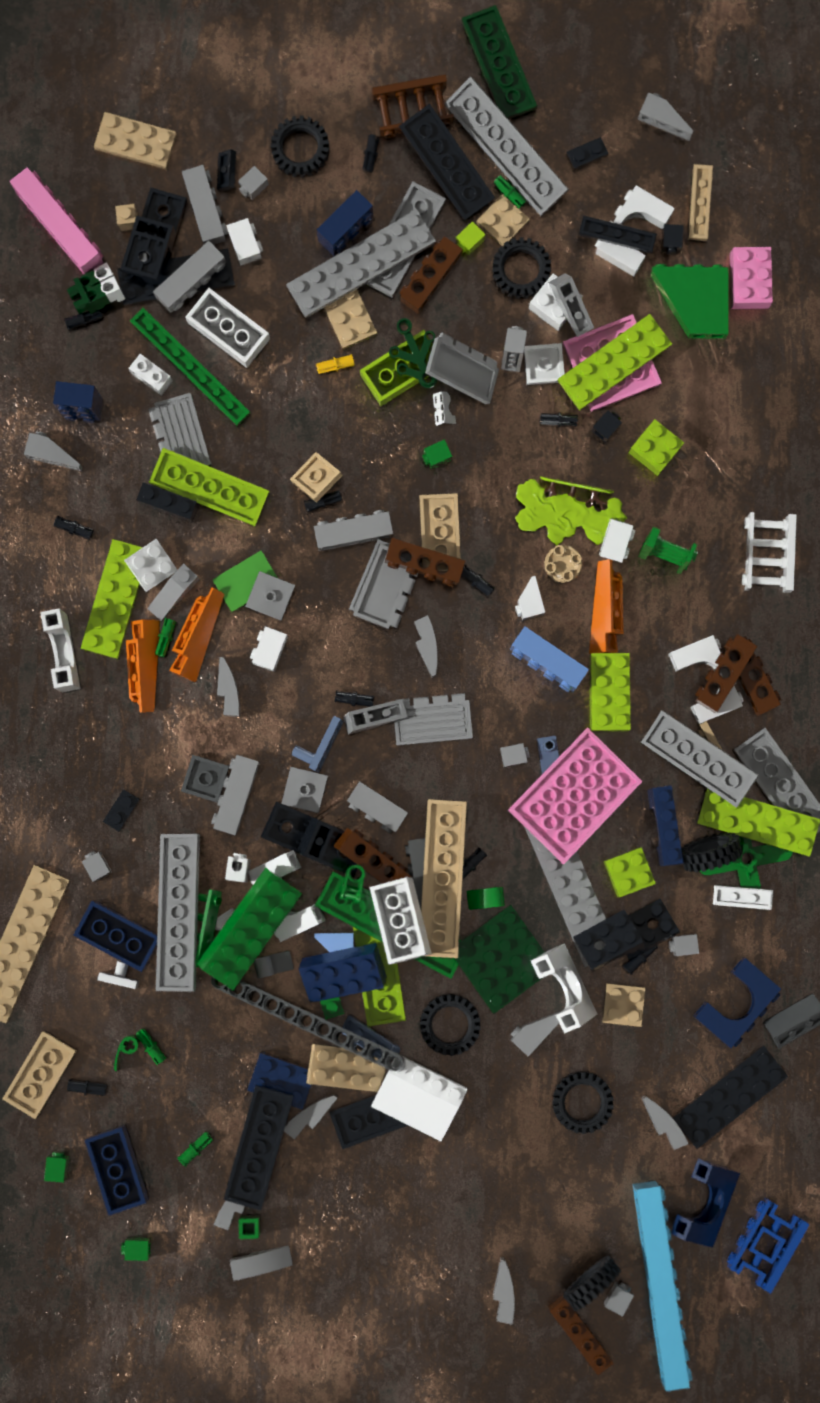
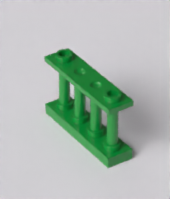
[638,527,698,574]
[195,889,222,968]

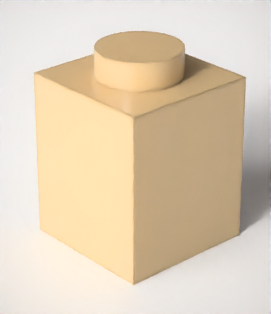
[115,204,138,231]

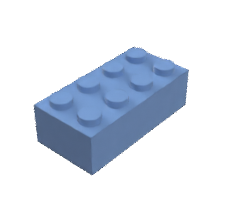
[510,626,589,692]

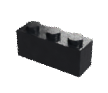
[136,482,199,523]

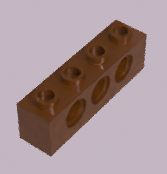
[399,236,463,314]
[384,538,465,587]
[695,634,757,713]
[723,636,781,716]
[334,828,410,884]
[548,1294,614,1375]

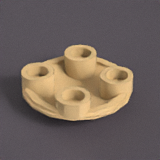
[544,545,582,583]

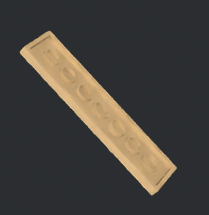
[421,799,467,958]
[0,865,70,1023]

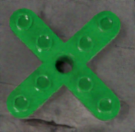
[699,836,793,889]

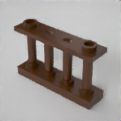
[372,74,454,138]

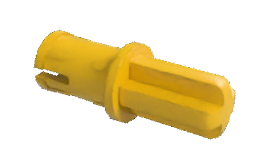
[316,354,355,374]

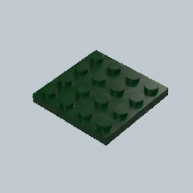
[454,905,545,1014]

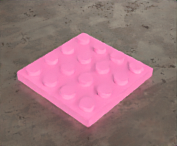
[562,314,662,412]

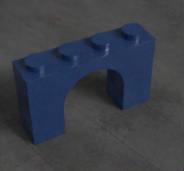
[647,785,683,866]
[693,957,781,1048]
[671,1158,740,1248]

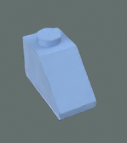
[315,933,354,952]

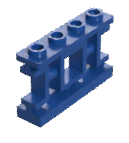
[727,1198,810,1294]

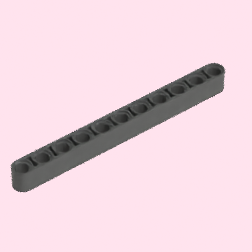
[211,977,406,1072]

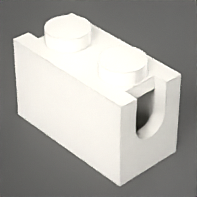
[226,218,263,266]
[599,518,635,562]
[250,627,288,672]
[225,853,251,882]

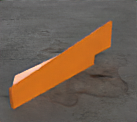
[169,587,224,682]

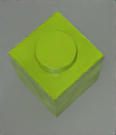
[456,221,486,255]

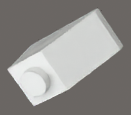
[515,576,545,621]

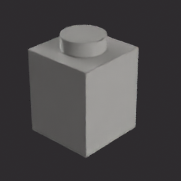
[238,166,269,200]
[500,743,530,768]
[82,851,112,882]
[669,934,699,956]
[604,1282,634,1317]

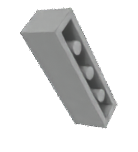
[182,165,228,245]
[153,241,226,313]
[501,326,527,372]
[314,510,393,551]
[211,755,260,836]

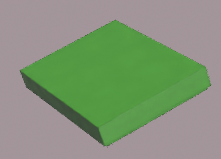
[212,551,278,613]

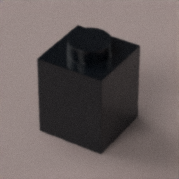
[661,224,683,255]
[591,410,622,443]

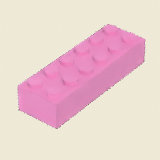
[10,167,104,274]

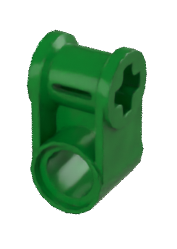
[339,865,365,903]

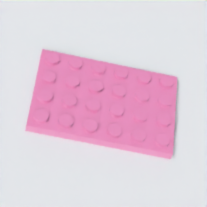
[508,728,643,864]

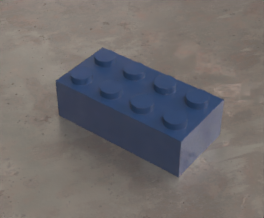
[73,901,157,972]
[298,943,387,1003]
[85,1125,149,1216]

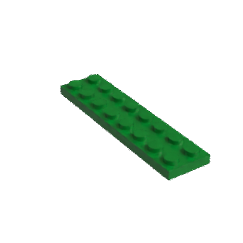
[315,871,461,979]

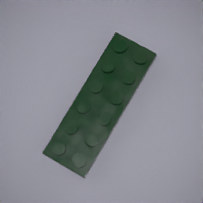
[461,5,537,119]

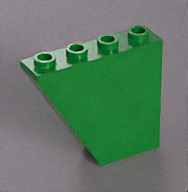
[651,264,729,339]

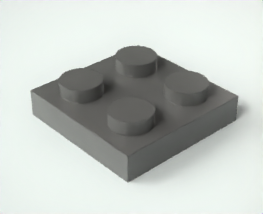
[181,755,229,803]

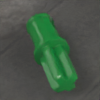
[493,175,527,209]
[155,618,177,657]
[136,1028,167,1065]
[177,1132,213,1167]

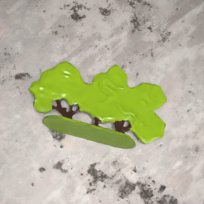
[515,476,627,546]

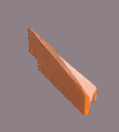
[589,559,624,654]
[126,619,160,712]

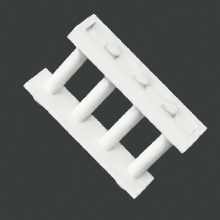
[742,512,797,593]

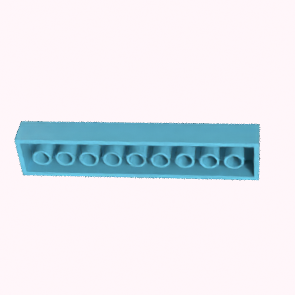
[632,1181,692,1391]

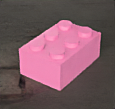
[730,247,773,309]

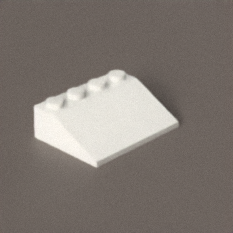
[371,1056,467,1141]

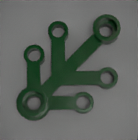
[389,318,437,388]

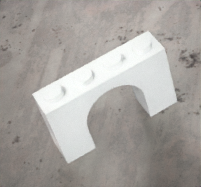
[595,186,675,276]
[40,608,81,692]
[668,635,744,724]
[248,850,326,942]
[531,943,597,1033]

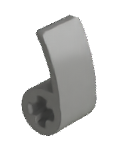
[254,951,294,979]

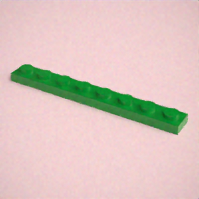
[130,308,250,426]

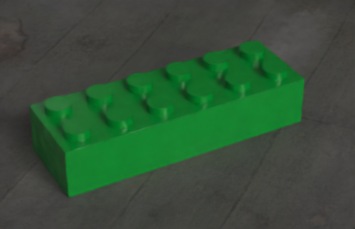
[197,868,302,990]

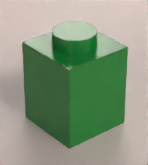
[422,439,452,469]
[320,997,345,1020]
[44,1152,69,1183]
[239,1215,261,1239]
[121,1237,151,1261]

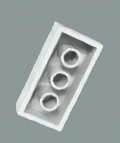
[185,288,270,368]
[370,877,432,964]

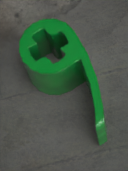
[467,887,505,910]
[114,1035,140,1072]

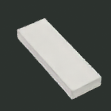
[713,885,773,910]

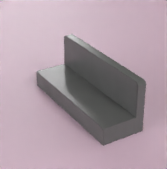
[764,994,820,1049]

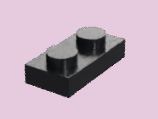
[566,137,609,171]
[217,149,236,191]
[103,789,140,832]

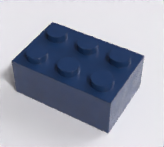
[317,190,374,256]
[53,381,103,423]
[247,1051,312,1110]

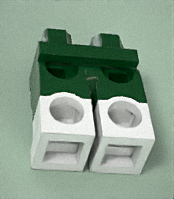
[67,262,125,314]

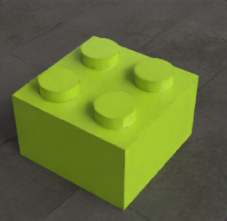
[629,419,684,476]
[604,847,656,898]

